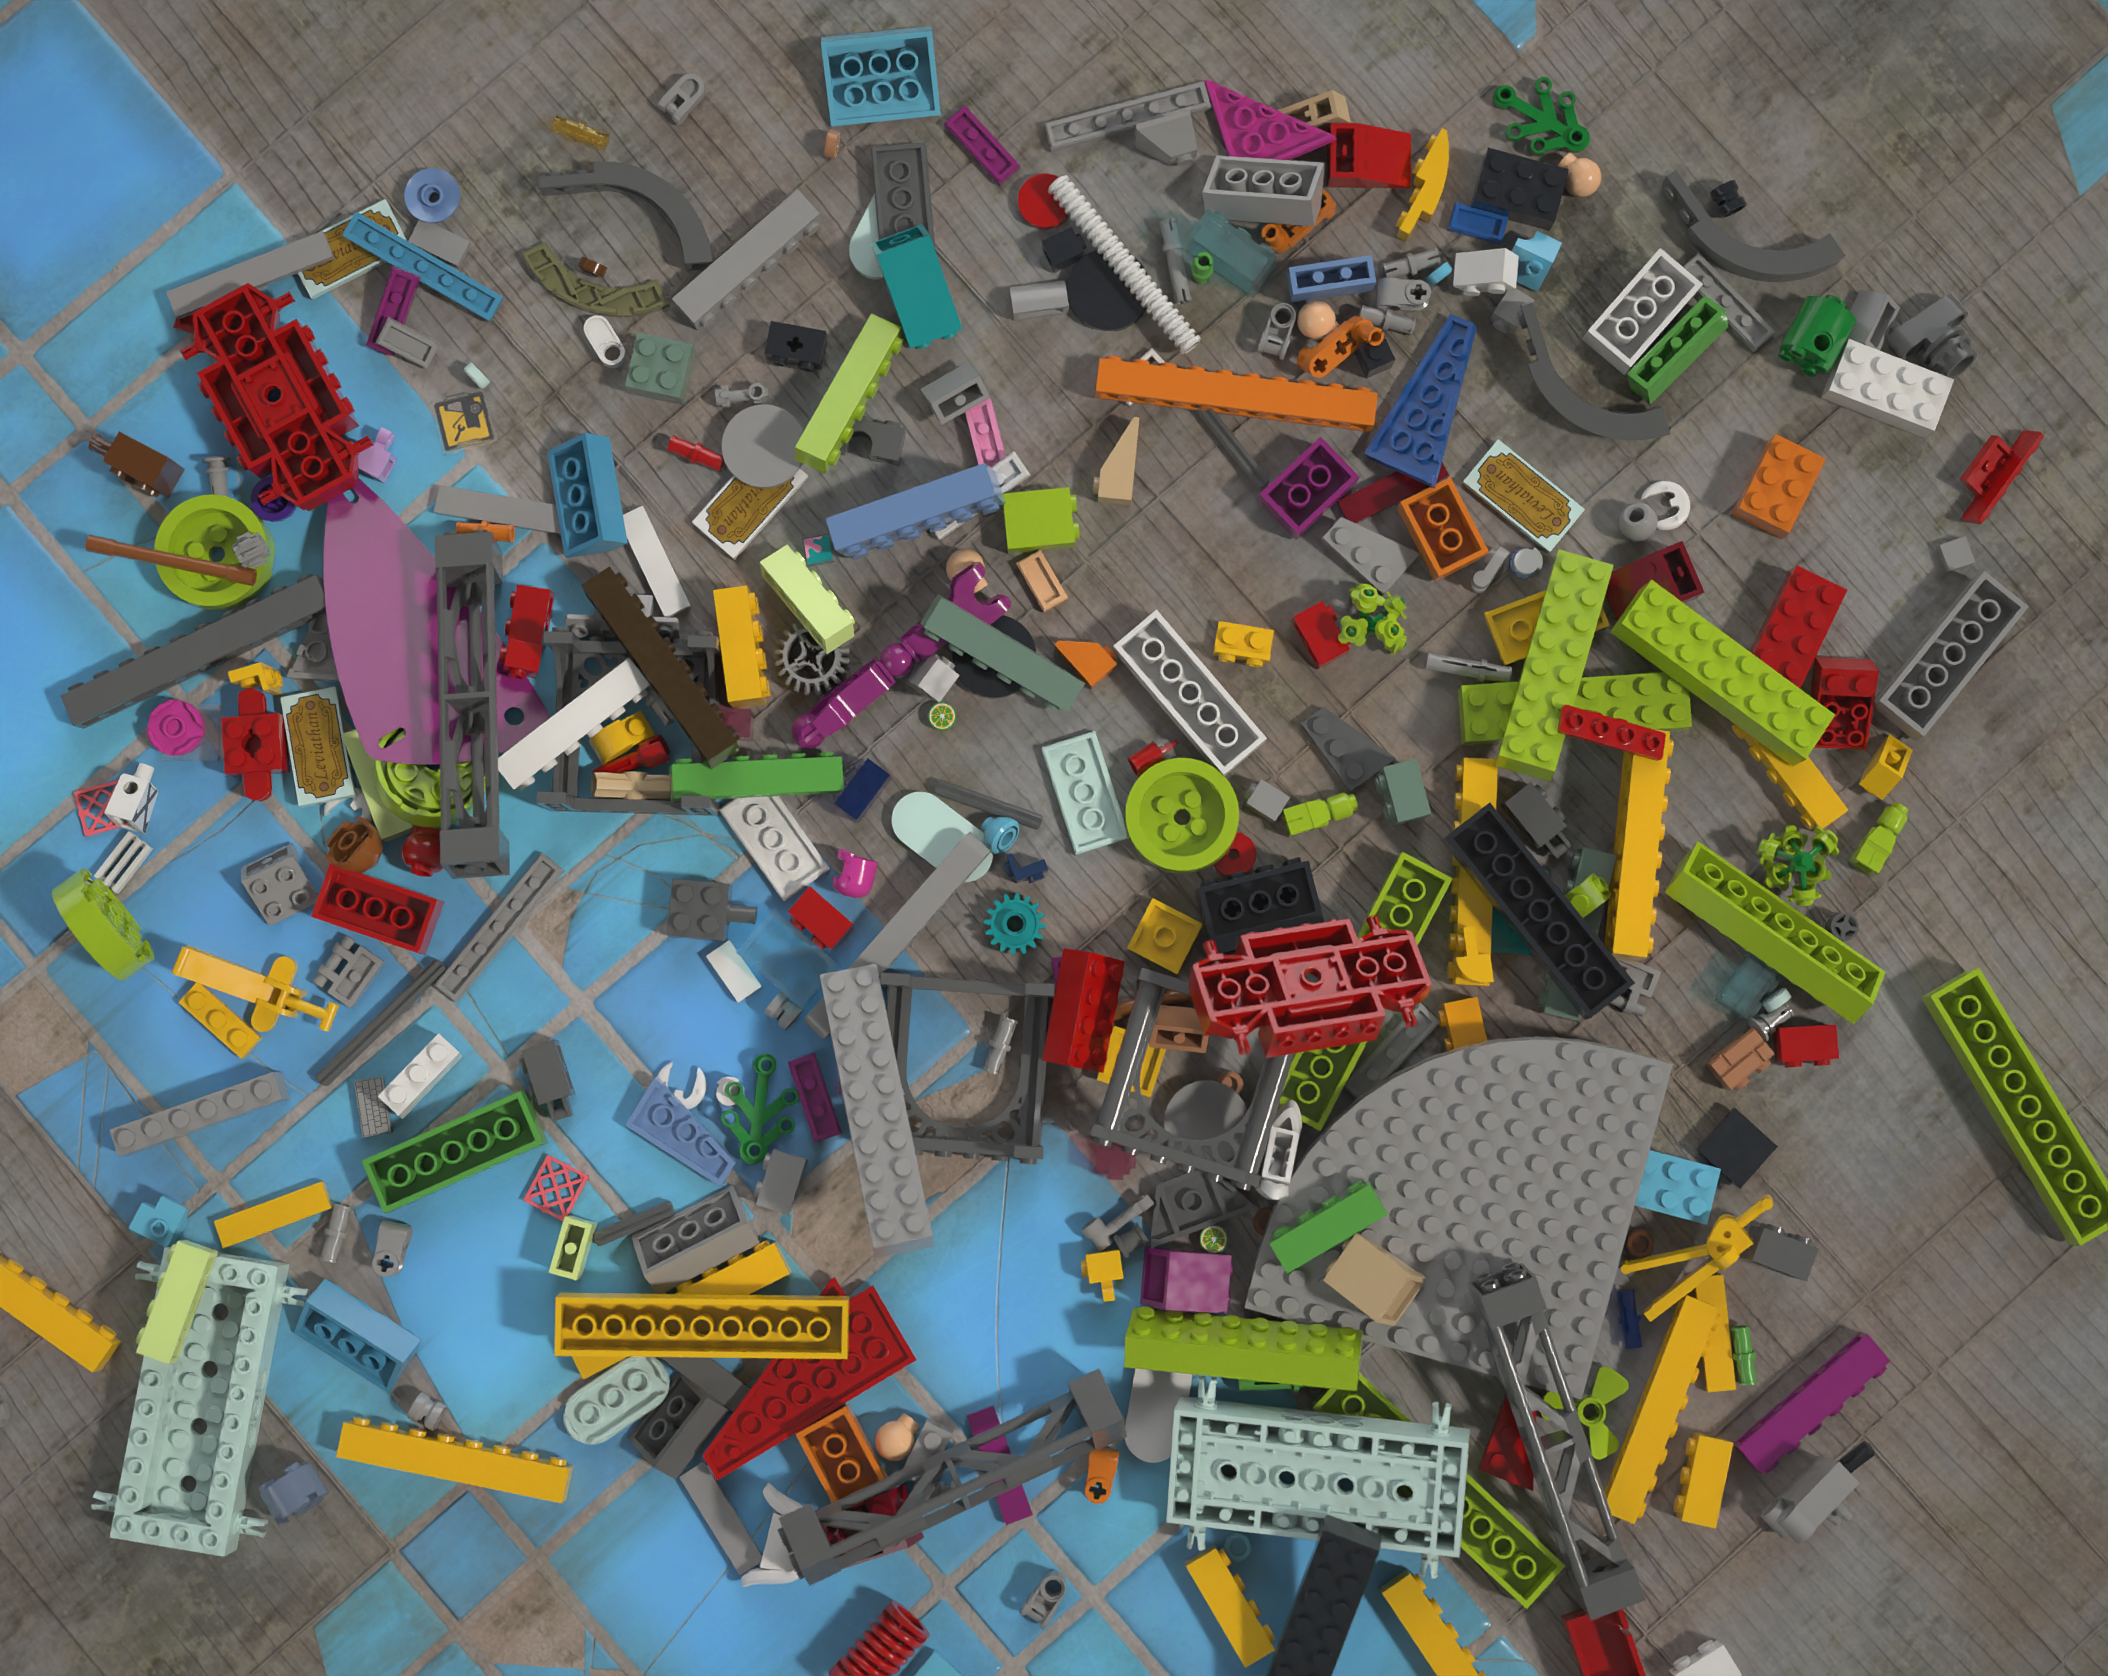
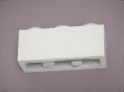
[378,1033,463,1119]

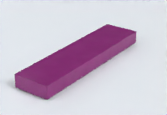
[967,1405,1033,1525]

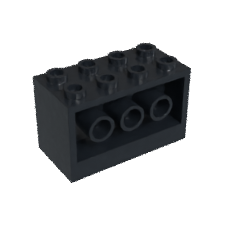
[1195,857,1325,955]

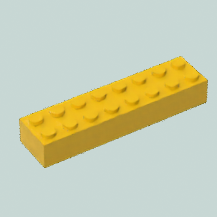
[1604,729,1674,962]

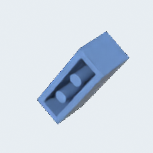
[1286,255,1376,303]

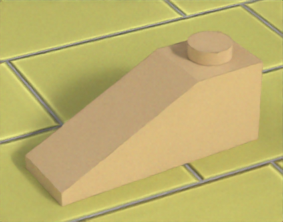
[1278,90,1351,132]
[1093,417,1139,505]

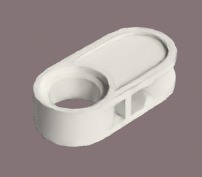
[584,315,627,368]

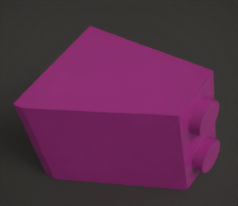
[1140,1247,1233,1313]

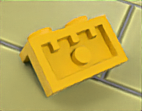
[1213,621,1274,668]
[228,662,284,696]

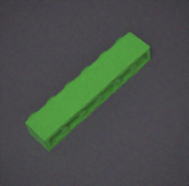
[669,752,844,802]

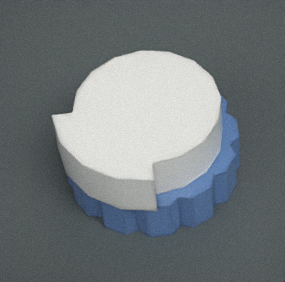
[1509,548,1543,579]
[714,1077,746,1109]

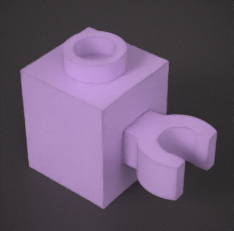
[358,427,397,483]

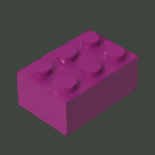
[1257,436,1359,540]

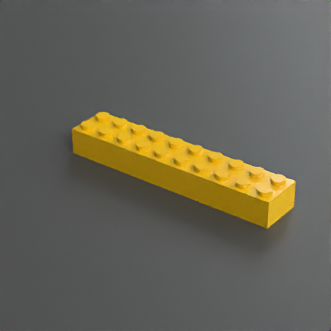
[554,1293,849,1359]

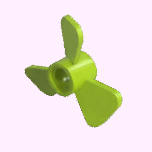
[1540,1366,1629,1460]

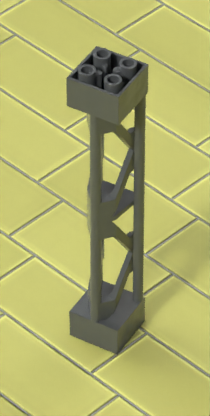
[435,529,510,879]
[1468,1262,1645,1620]
[777,1369,1127,1586]

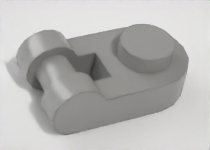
[657,73,706,125]
[1470,546,1510,594]

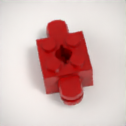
[221,688,290,802]

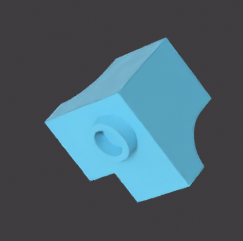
[1511,231,1562,292]
[128,1196,190,1247]

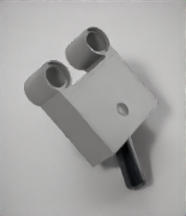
[1760,1441,1875,1544]

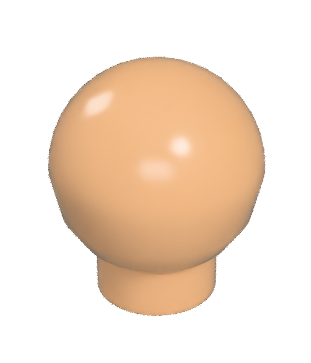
[1558,153,1602,197]
[1297,301,1340,340]
[946,549,988,593]
[875,1413,920,1461]

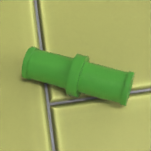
[1191,252,1213,285]
[1731,1325,1757,1386]

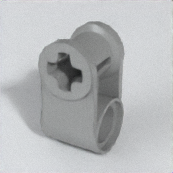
[1376,277,1431,312]
[1257,303,1296,360]
[372,1220,412,1277]
[1019,1570,1067,1629]

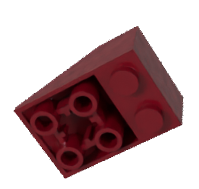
[1605,541,1705,622]
[822,1483,924,1569]

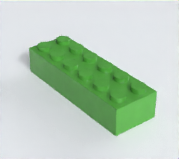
[362,1091,548,1214]

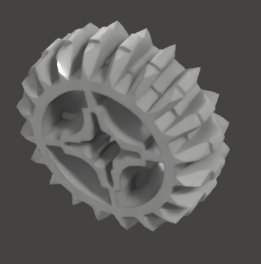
[774,623,850,695]

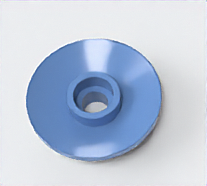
[404,168,460,223]

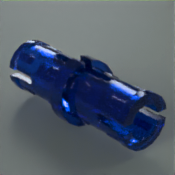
[1616,1289,1643,1349]

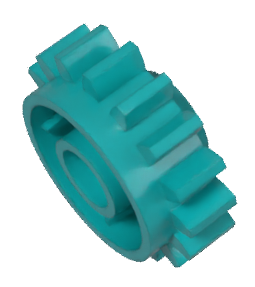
[984,893,1046,956]

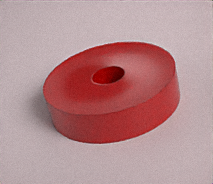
[1214,832,1256,877]

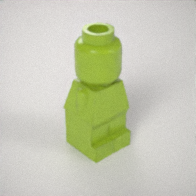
[1281,793,1358,838]
[1848,802,1909,876]

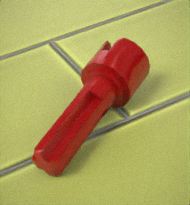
[592,734,671,774]

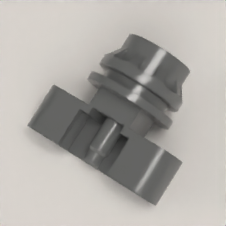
[1886,294,1977,379]

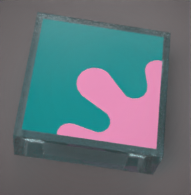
[802,534,835,567]

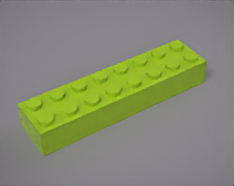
[1495,549,1614,782]
[1611,580,1835,766]
[1457,672,1692,746]
[1665,841,1886,1024]
[1124,1307,1363,1391]

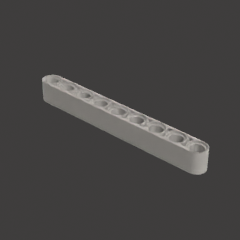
[803,832,991,1040]

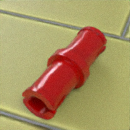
[667,435,724,472]

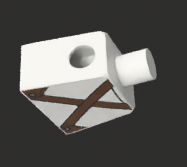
[105,763,158,834]

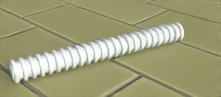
[1048,175,1201,354]

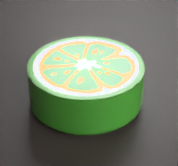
[928,702,957,731]
[1199,1224,1228,1253]

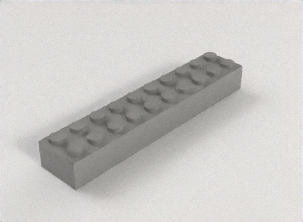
[820,964,933,1258]

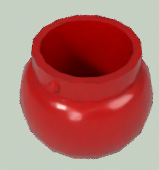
[401,826,444,877]

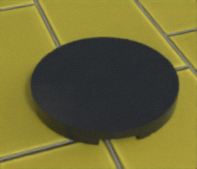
[1067,249,1148,332]
[952,615,1036,699]

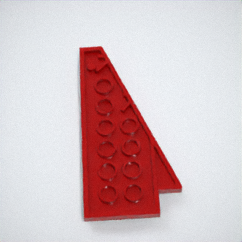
[702,1277,917,1480]

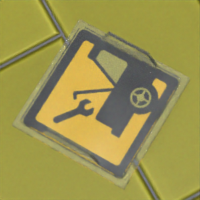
[430,388,498,455]

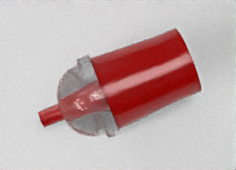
[1127,738,1179,777]

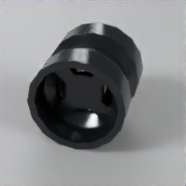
[1710,180,1747,218]

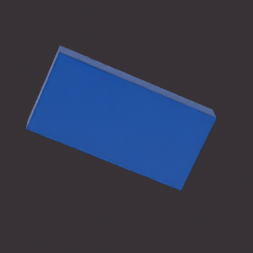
[1447,202,1509,245]

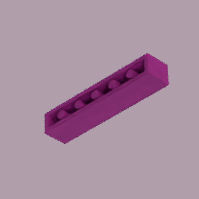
[1733,1332,1891,1474]

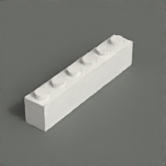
[498,658,650,790]

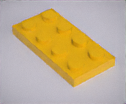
[1483,590,1610,666]

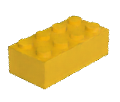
[713,585,771,709]

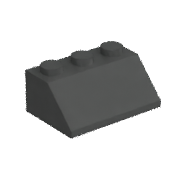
[627,1371,729,1479]

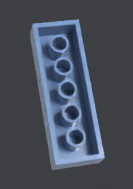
[825,463,1005,560]

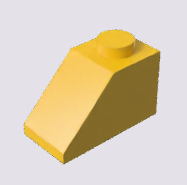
[1859,734,1913,800]

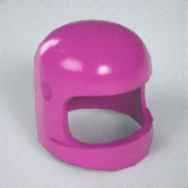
[832,848,878,898]

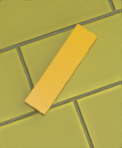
[214,1181,333,1248]
[1694,1274,1736,1392]

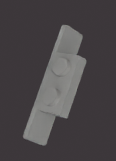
[565,595,680,640]

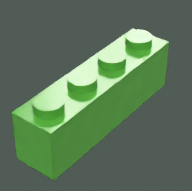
[1627,295,1729,405]
[1269,1180,1388,1274]

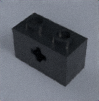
[765,321,828,372]

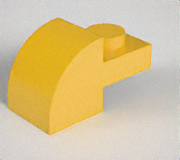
[589,711,655,765]
[1452,926,1494,984]

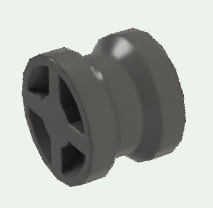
[1825,913,1859,942]

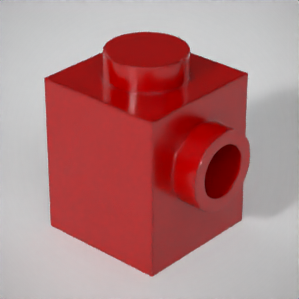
[498,639,543,679]

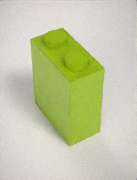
[1003,487,1080,554]

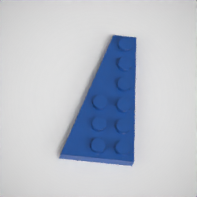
[1364,314,1477,488]

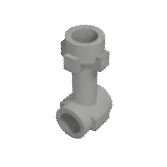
[715,382,769,408]

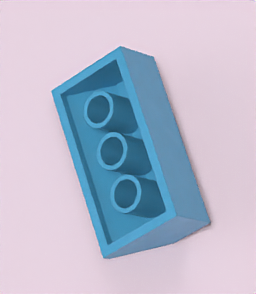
[547,433,628,558]
[294,1279,421,1394]

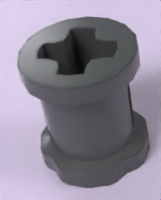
[1113,1222,1150,1259]

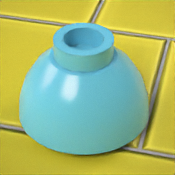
[981,817,1019,854]

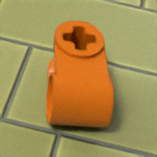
[1085,1448,1120,1504]

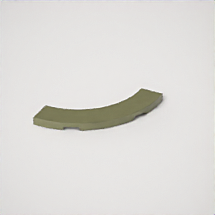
[521,242,669,317]

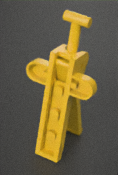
[171,945,340,1032]
[1621,1194,1773,1322]

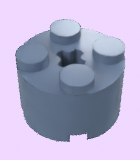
[258,1461,329,1526]

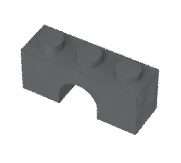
[840,416,906,466]

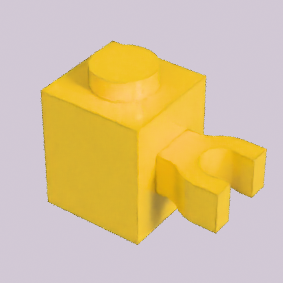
[1080,1249,1124,1302]

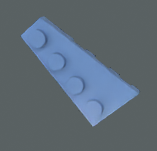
[625,1076,737,1187]

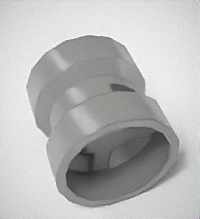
[764,991,804,1031]
[407,1392,447,1431]

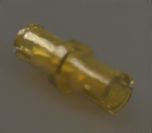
[551,114,610,150]

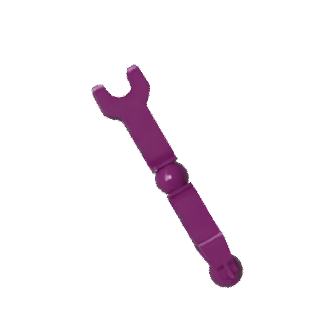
[791,562,1011,749]

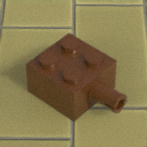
[88,431,185,498]

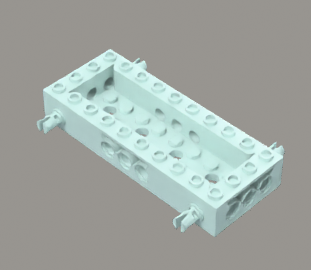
[91,1246,310,1557]
[1167,1376,1470,1579]

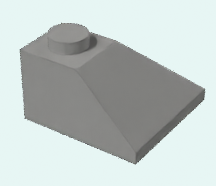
[1134,109,1197,166]

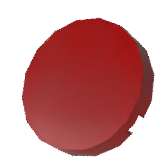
[1017,173,1069,230]

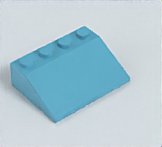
[821,26,941,126]

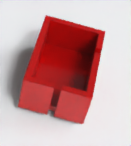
[1561,1608,1646,1676]

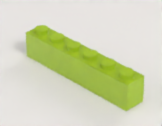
[795,314,904,474]

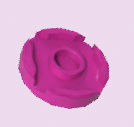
[147,700,205,756]

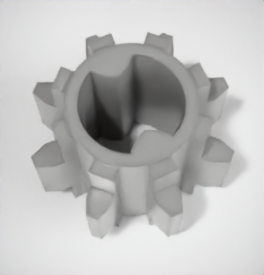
[232,532,270,569]

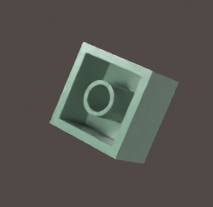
[625,332,696,406]
[1375,759,1431,827]

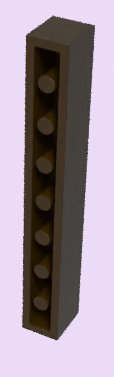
[581,566,740,769]

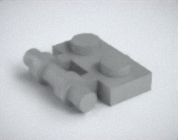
[313,935,385,1009]
[1610,960,1661,1017]

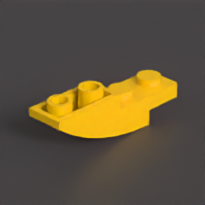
[1395,128,1449,242]

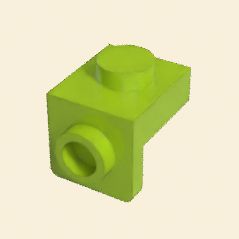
[1565,873,1611,918]

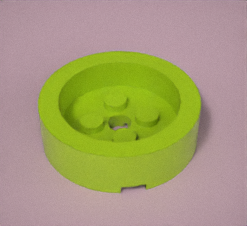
[154,494,276,611]
[373,728,486,828]
[1125,758,1239,874]
[52,868,154,981]

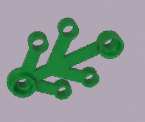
[1492,77,1590,156]
[720,1053,799,1164]

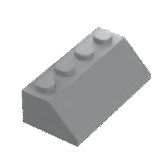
[1202,155,1325,226]
[631,1185,760,1294]

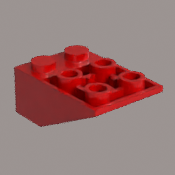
[1327,123,1411,189]
[1811,657,1879,750]

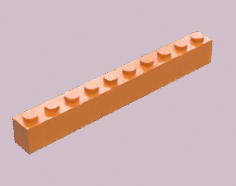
[1094,356,1378,432]

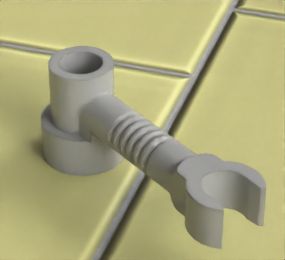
[1080,1193,1154,1251]

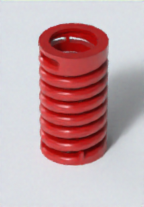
[828,1600,930,1676]

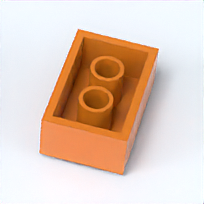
[1732,434,1826,539]
[1396,477,1489,582]
[796,1403,888,1503]

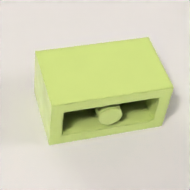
[549,1215,597,1280]

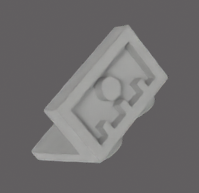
[241,843,318,925]

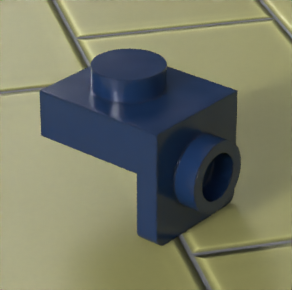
[1003,853,1048,884]

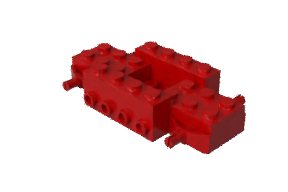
[180,283,374,511]
[1188,915,1432,1058]

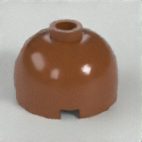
[325,817,383,873]

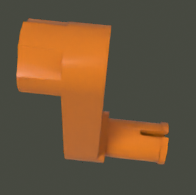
[1262,189,1336,254]
[1296,316,1384,378]

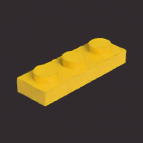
[178,982,263,1059]

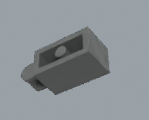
[1500,782,1572,859]
[520,1040,576,1122]

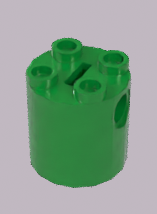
[1778,295,1856,377]

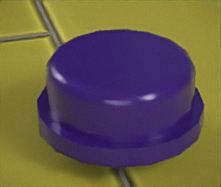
[250,476,297,522]

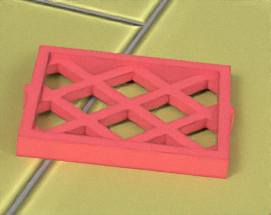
[74,780,129,837]
[523,1154,589,1221]

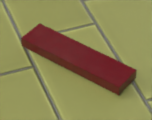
[1337,462,1449,524]

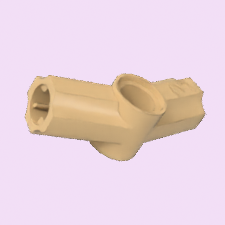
[591,772,671,800]

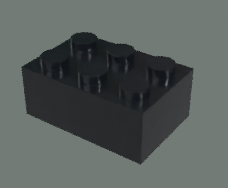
[1470,147,1569,231]

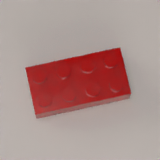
[1750,565,1847,688]
[311,863,444,955]
[1042,948,1125,1073]

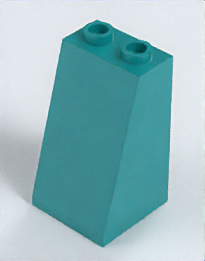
[870,224,962,349]

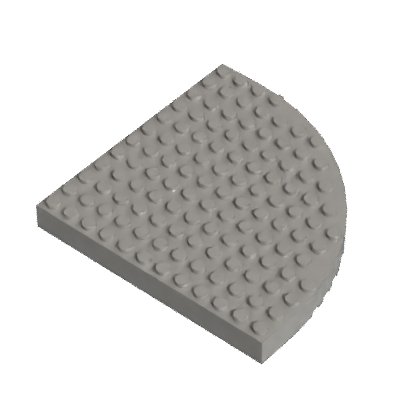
[1244,1037,1673,1400]

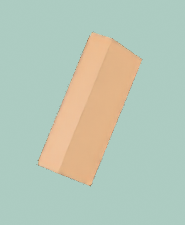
[1016,549,1068,613]

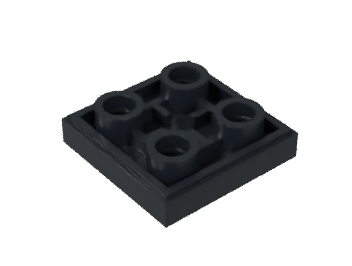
[1696,1108,1778,1189]

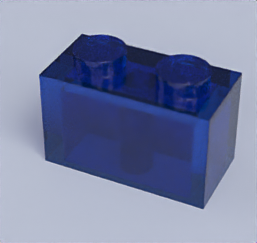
[834,758,892,823]

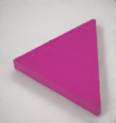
[1204,80,1336,160]

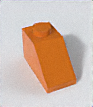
[1054,641,1117,690]

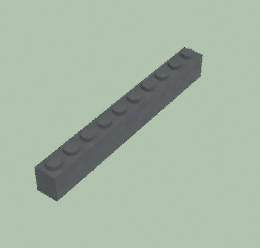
[60,574,326,729]

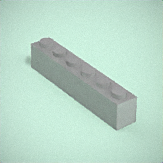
[672,189,822,330]
[110,1072,290,1157]

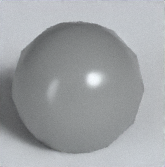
[1618,502,1658,542]

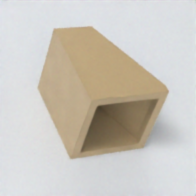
[1323,1233,1427,1326]

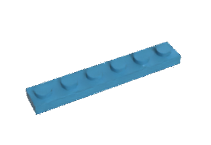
[342,211,504,322]

